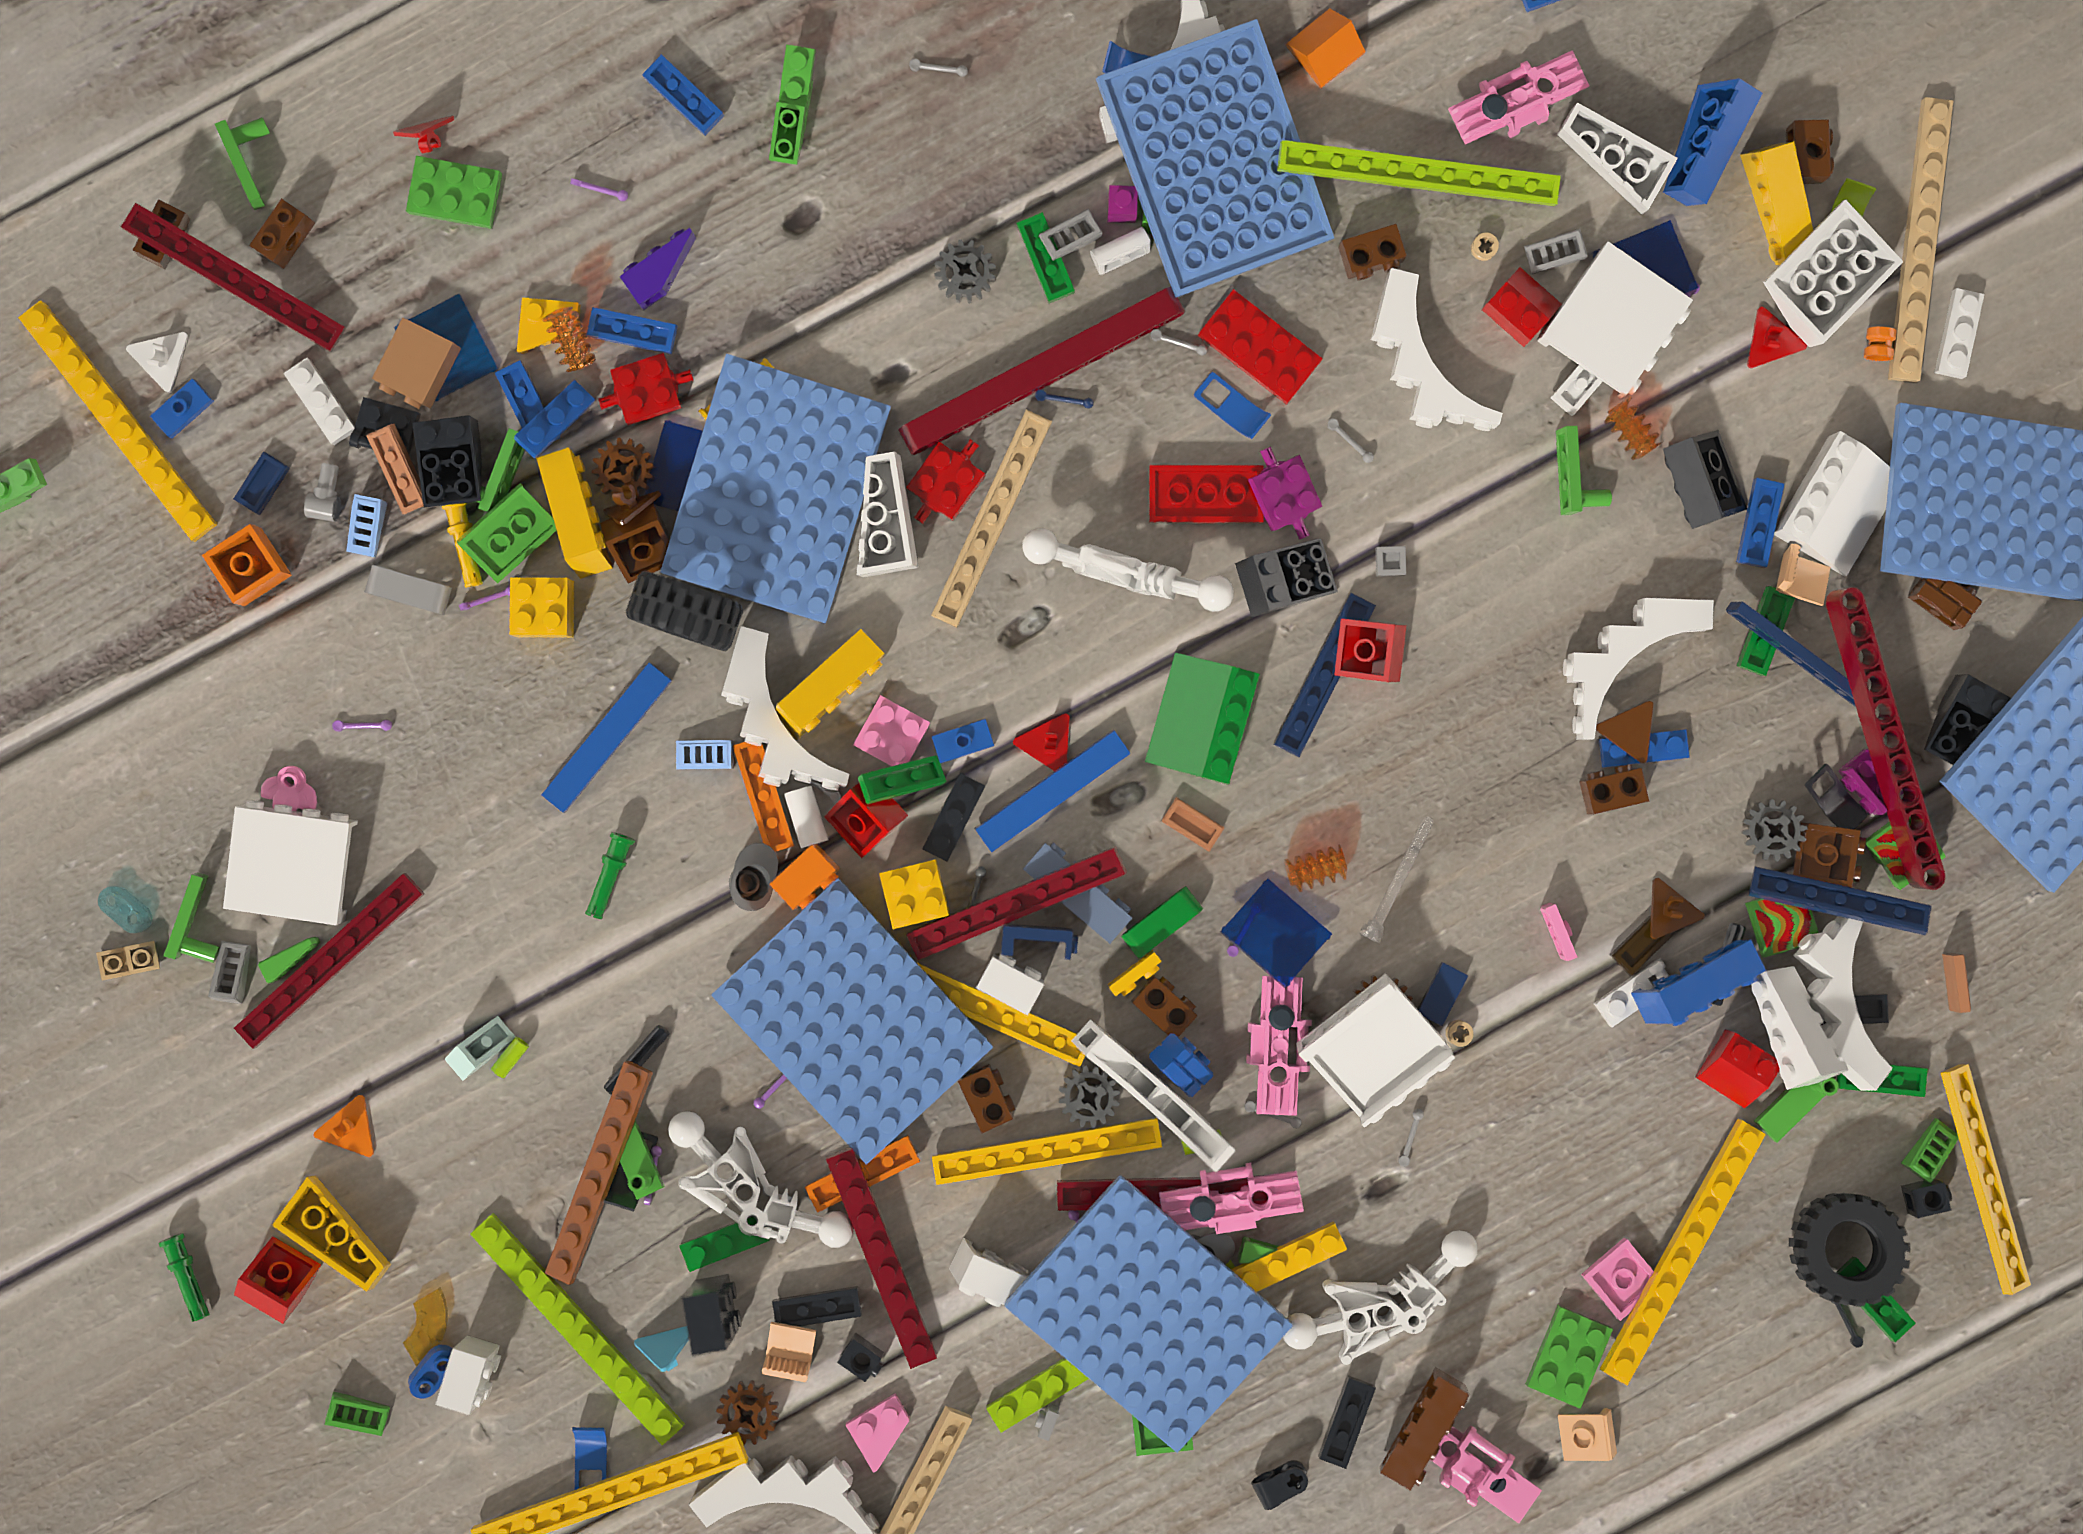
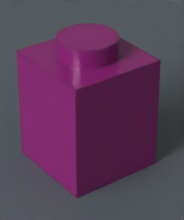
[1107,185,1138,223]

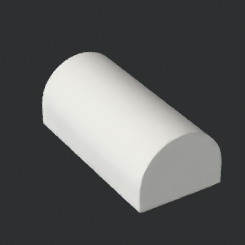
[1090,227,1151,275]
[784,786,828,848]

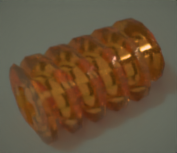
[542,307,596,372]
[1604,395,1664,461]
[1284,844,1347,892]

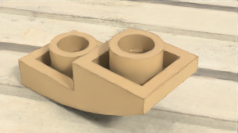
[96,941,160,981]

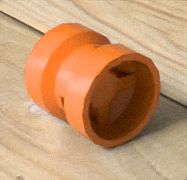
[1864,326,1897,361]

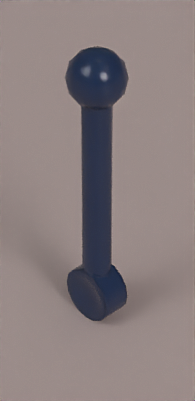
[1035,390,1094,409]

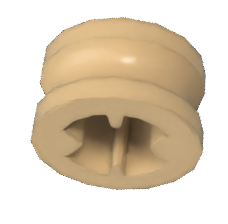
[1471,233,1499,261]
[1445,1020,1473,1047]

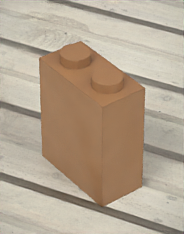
[372,317,461,409]

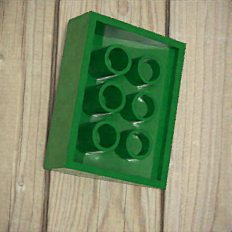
[1145,653,1260,785]

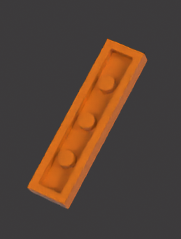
[733,742,794,852]
[805,1135,920,1213]

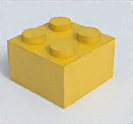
[509,577,574,638]
[879,859,950,929]

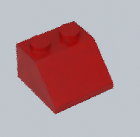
[1482,267,1562,347]
[1334,619,1407,682]
[824,783,908,858]
[1695,1029,1780,1108]
[234,1236,321,1324]

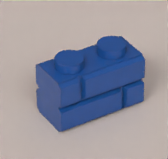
[1149,1033,1214,1097]

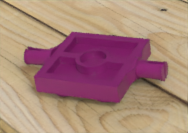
[1248,446,1323,540]

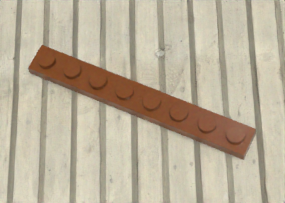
[545,1061,653,1285]

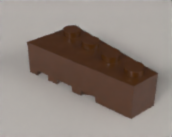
[1379,1367,1469,1491]

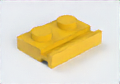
[1108,950,1161,996]

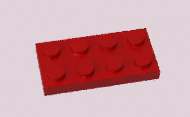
[1198,289,1323,405]
[1149,465,1264,523]

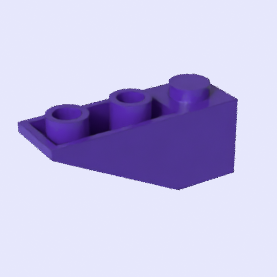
[619,228,696,310]

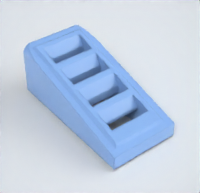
[346,494,388,558]
[676,740,734,769]

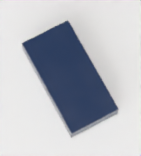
[233,451,290,515]
[1418,962,1468,1026]

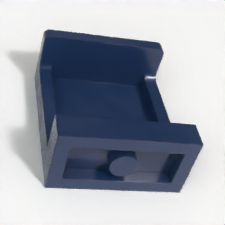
[1001,923,1078,960]

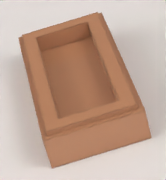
[1161,797,1224,852]
[1942,953,1971,1013]

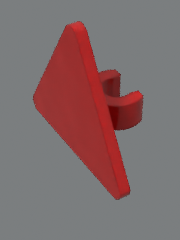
[393,115,455,153]
[1747,307,1808,369]
[1013,714,1069,771]

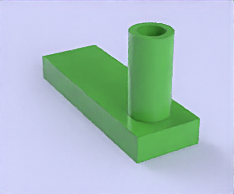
[215,117,270,210]
[1556,426,1612,515]
[476,428,525,513]
[164,872,220,963]
[1754,1077,1838,1143]
[620,1120,665,1200]

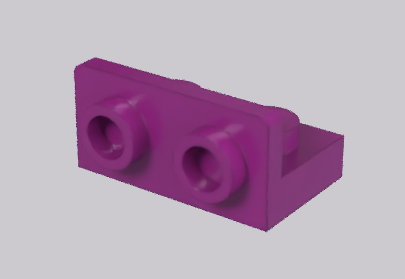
[1838,749,1903,815]

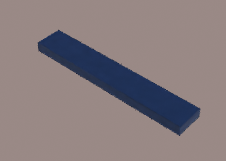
[1273,593,1376,758]
[1726,601,1856,707]
[1748,866,1932,935]

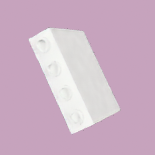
[1537,242,1693,399]
[223,800,358,925]
[1296,973,1455,1127]

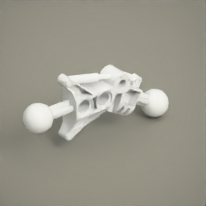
[1023,528,1234,611]
[668,1111,854,1248]
[1283,1231,1478,1365]

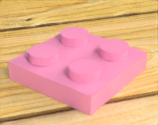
[853,695,930,766]
[1581,1238,1654,1321]

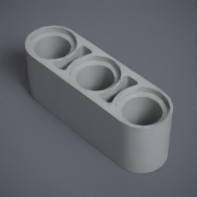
[365,565,452,615]

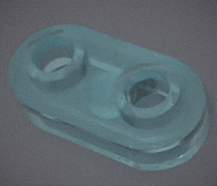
[98,886,152,933]

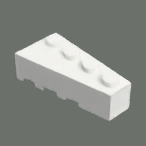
[1557,103,1678,214]
[857,452,919,577]
[1751,966,1849,1089]
[949,1238,1030,1307]

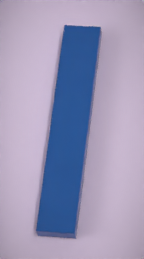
[541,662,672,813]
[974,730,1131,853]

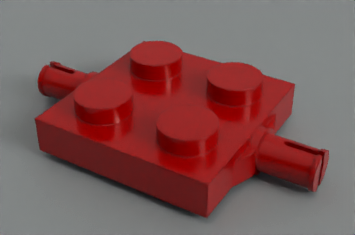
[598,353,694,425]
[906,439,986,524]

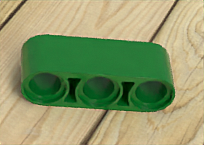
[1121,886,1204,959]

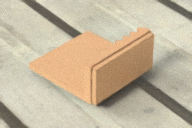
[1776,544,1831,606]
[762,1322,816,1382]
[1558,1408,1617,1461]

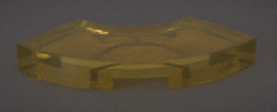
[403,1287,448,1367]

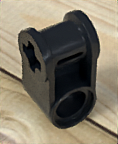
[1251,1460,1308,1510]

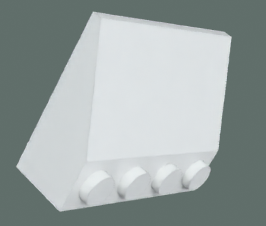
[1763,199,1903,347]
[1774,431,1890,576]

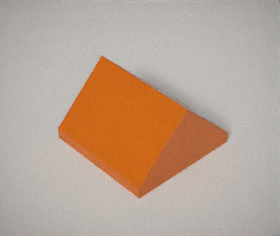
[1285,8,1365,89]

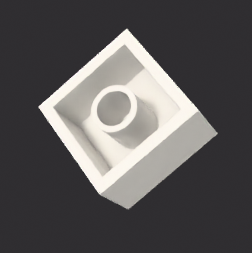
[977,954,1044,1015]
[436,1336,501,1415]

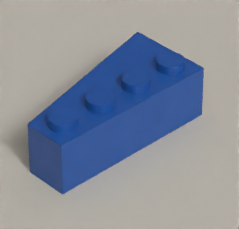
[1663,78,1763,206]
[1631,940,1766,1026]

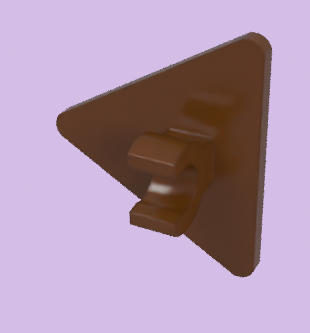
[603,484,661,525]
[1596,701,1654,764]
[1650,878,1705,939]

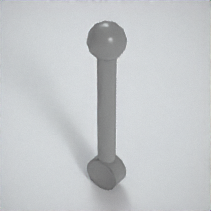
[909,58,968,77]
[1151,329,1208,355]
[1327,418,1374,463]
[793,774,842,803]
[1244,1101,1302,1129]
[1398,1109,1424,1167]

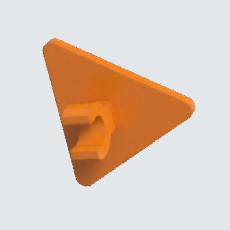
[313,1095,374,1157]

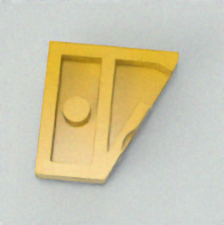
[517,297,581,354]

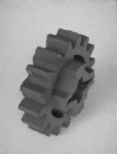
[934,239,996,303]
[1741,799,1807,861]
[1058,1065,1120,1128]

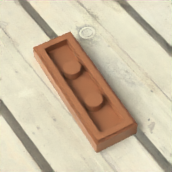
[366,424,423,515]

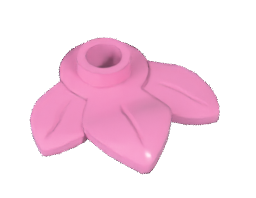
[261,766,317,811]

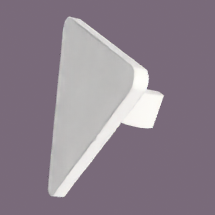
[126,332,188,392]

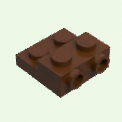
[1793,822,1866,888]

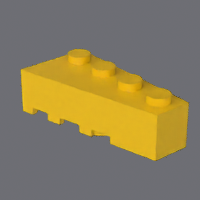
[1740,142,1814,265]
[537,447,613,579]
[776,629,885,740]
[272,1175,391,1292]

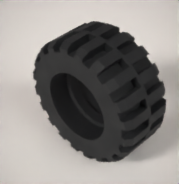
[626,571,743,652]
[1788,1193,1911,1306]

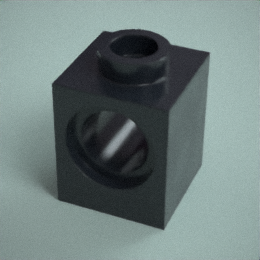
[1901,1178,1952,1218]
[837,1333,884,1382]

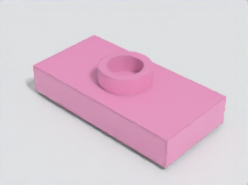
[1540,903,1577,961]

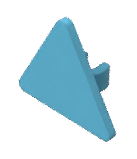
[634,1326,689,1372]

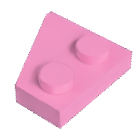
[846,1393,910,1473]

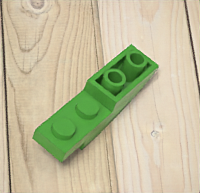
[769,44,816,165]
[0,458,47,513]

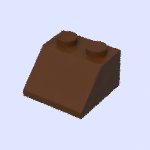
[600,502,670,583]

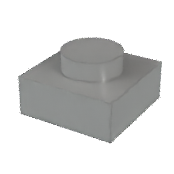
[1375,546,1406,577]
[1035,1403,1059,1441]

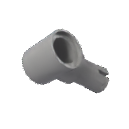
[304,463,341,522]

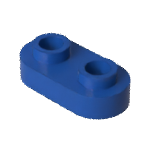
[408,1345,453,1399]

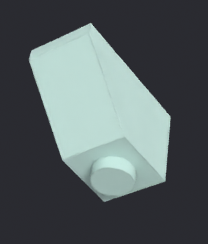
[445,1016,515,1081]

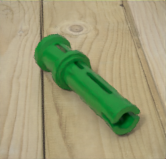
[585,832,635,919]
[158,1233,210,1322]

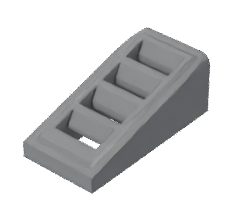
[1039,208,1102,260]
[1524,229,1588,274]
[208,941,251,1004]

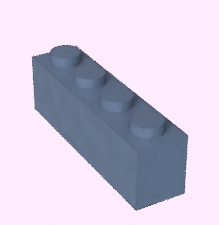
[1023,842,1132,944]

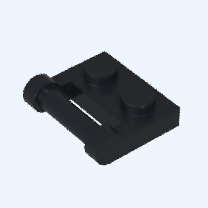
[349,397,421,454]

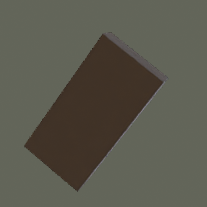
[1610,916,1672,976]

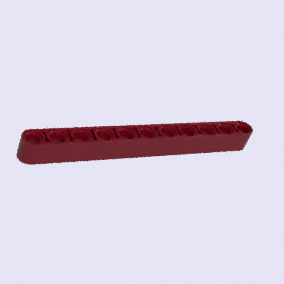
[898,286,1185,455]
[1826,587,1946,890]

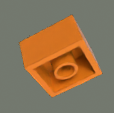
[202,524,292,606]
[769,844,841,910]

